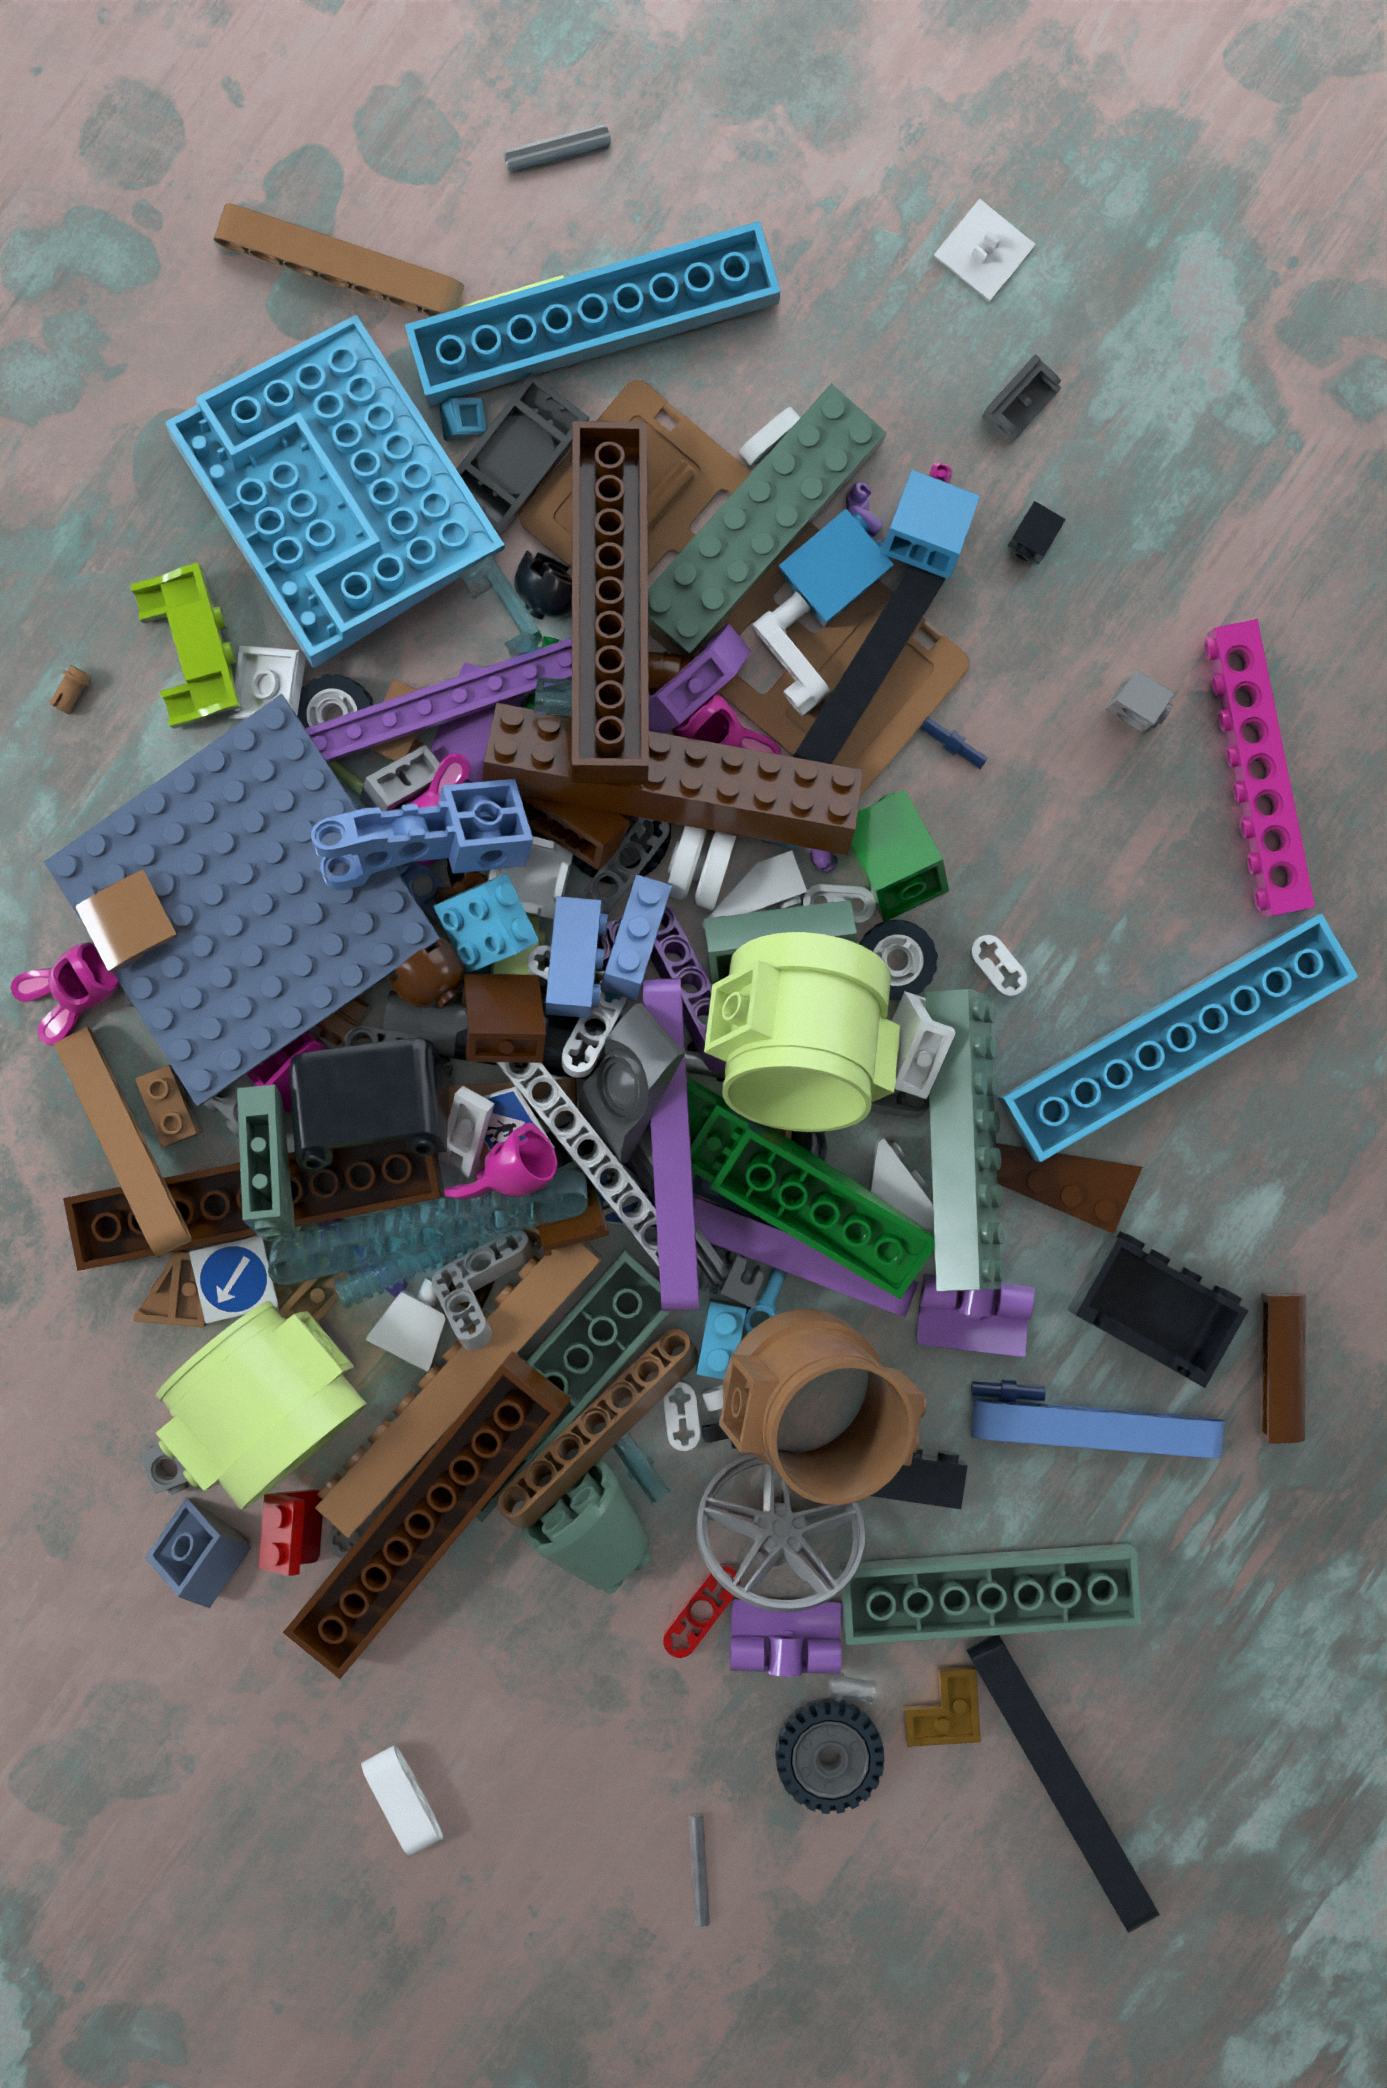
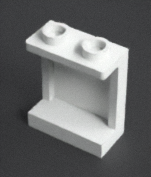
[892,991,956,1099]

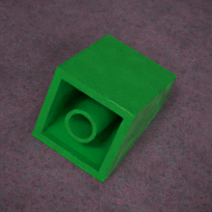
[849,789,949,922]

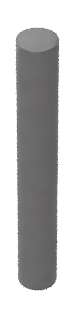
[689,1813,710,1927]

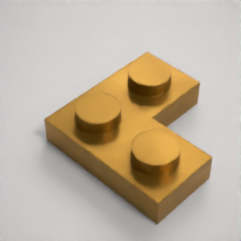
[904,1666,981,1747]

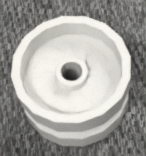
[667,826,736,911]

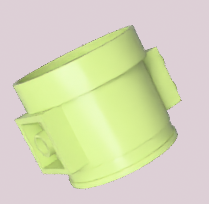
[704,932,900,1132]
[155,1301,367,1511]

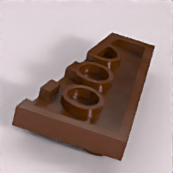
[996,1143,1143,1234]

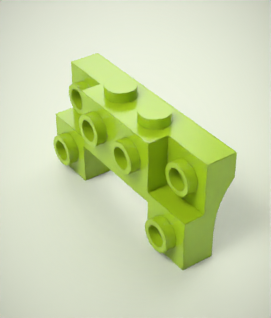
[129,562,241,729]

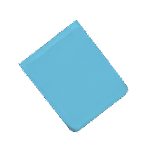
[439,398,487,440]

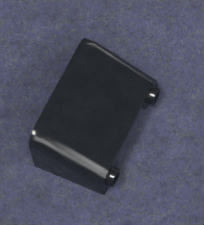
[289,1038,449,1171]

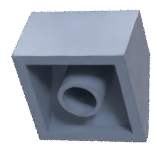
[145,1497,251,1608]

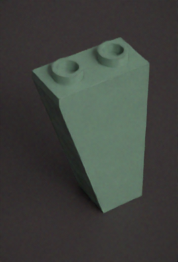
[237,1085,296,1241]

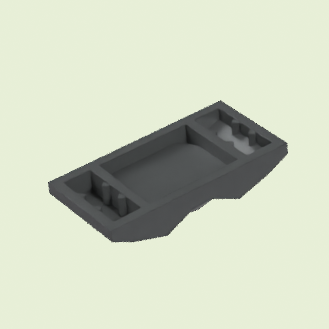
[456,372,590,534]
[579,1003,685,1164]

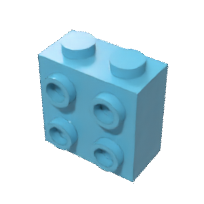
[433,873,539,974]

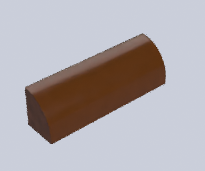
[520,796,630,870]
[1261,1293,1306,1444]

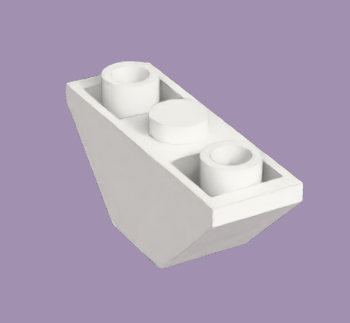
[868,1137,934,1230]

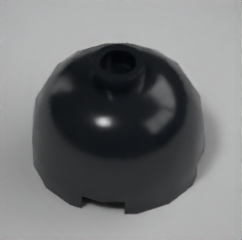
[514,550,572,620]

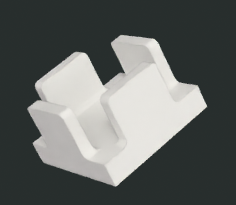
[488,836,574,920]

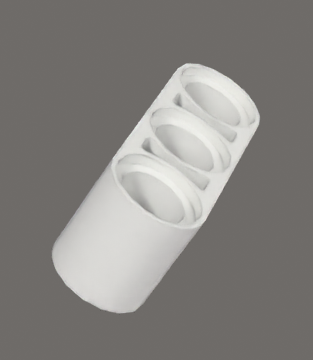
[361,1745,443,1857]

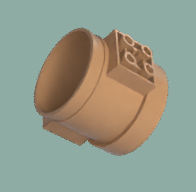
[719,1309,927,1505]

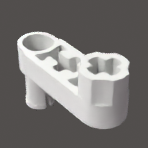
[751,592,832,717]

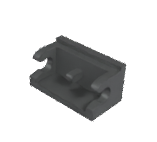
[982,354,1061,444]
[719,1252,763,1309]

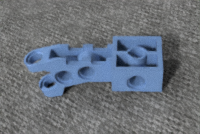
[311,779,533,890]

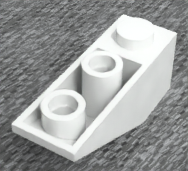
[701,850,807,931]

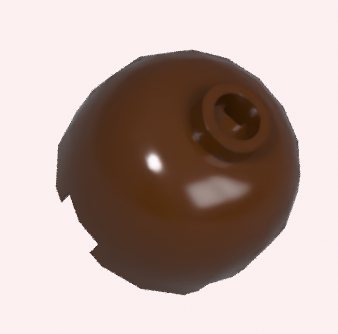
[388,937,465,1009]

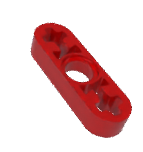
[663,1563,741,1658]

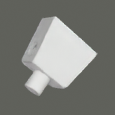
[366,1277,448,1372]

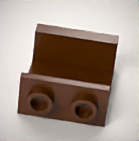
[461,974,546,1063]

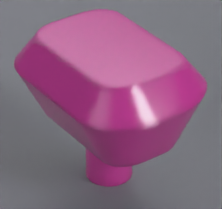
[929,462,953,484]

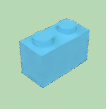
[696,1298,747,1380]

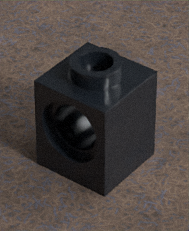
[1008,501,1066,564]

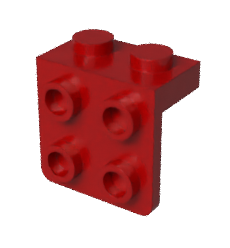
[258,1489,323,1576]

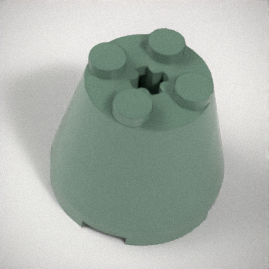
[522,1460,651,1594]

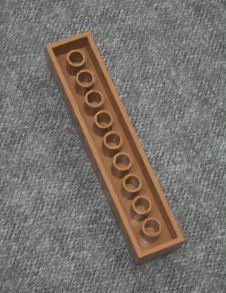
[315,1241,602,1538]

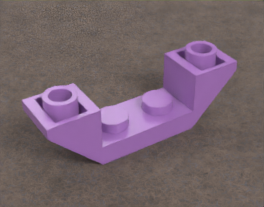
[649,623,752,734]

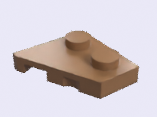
[133,1250,207,1328]

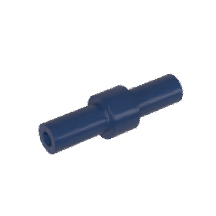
[920,717,988,769]
[971,1379,1046,1402]

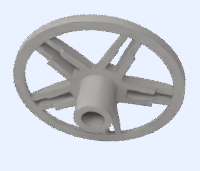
[696,1450,865,1612]

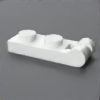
[438,1086,495,1179]

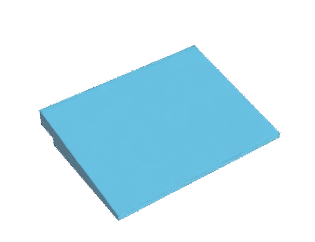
[165,315,505,669]

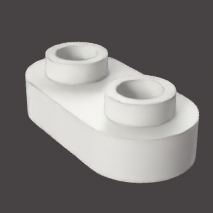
[802,884,876,924]

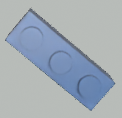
[601,874,672,1001]
[546,896,608,1018]

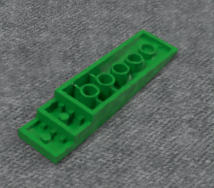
[687,1077,935,1299]

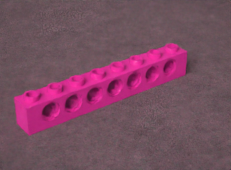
[1204,619,1315,918]

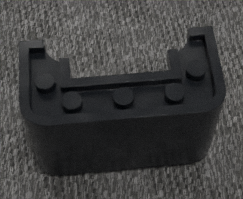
[1067,1231,1249,1388]

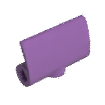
[430,663,527,783]
[916,1274,1034,1357]
[730,1599,842,1677]

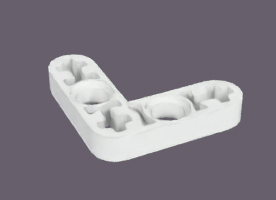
[528,945,628,1078]

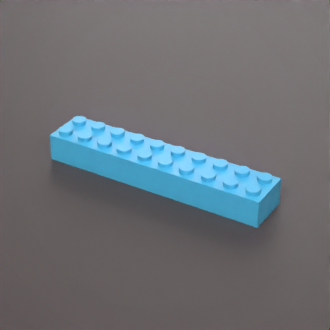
[405,221,781,406]
[997,913,1358,1162]

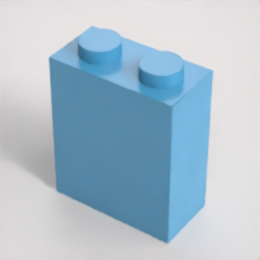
[880,470,980,579]
[777,508,894,628]

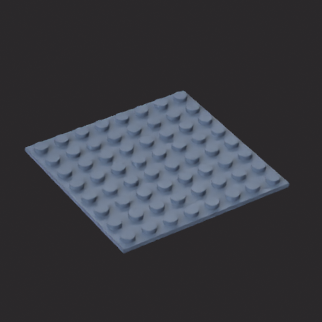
[44,694,440,1107]

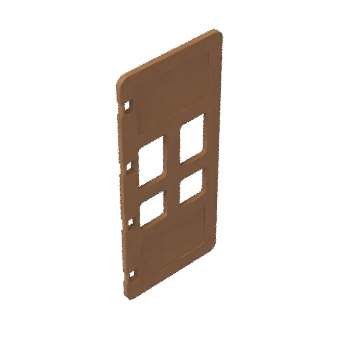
[519,380,969,798]

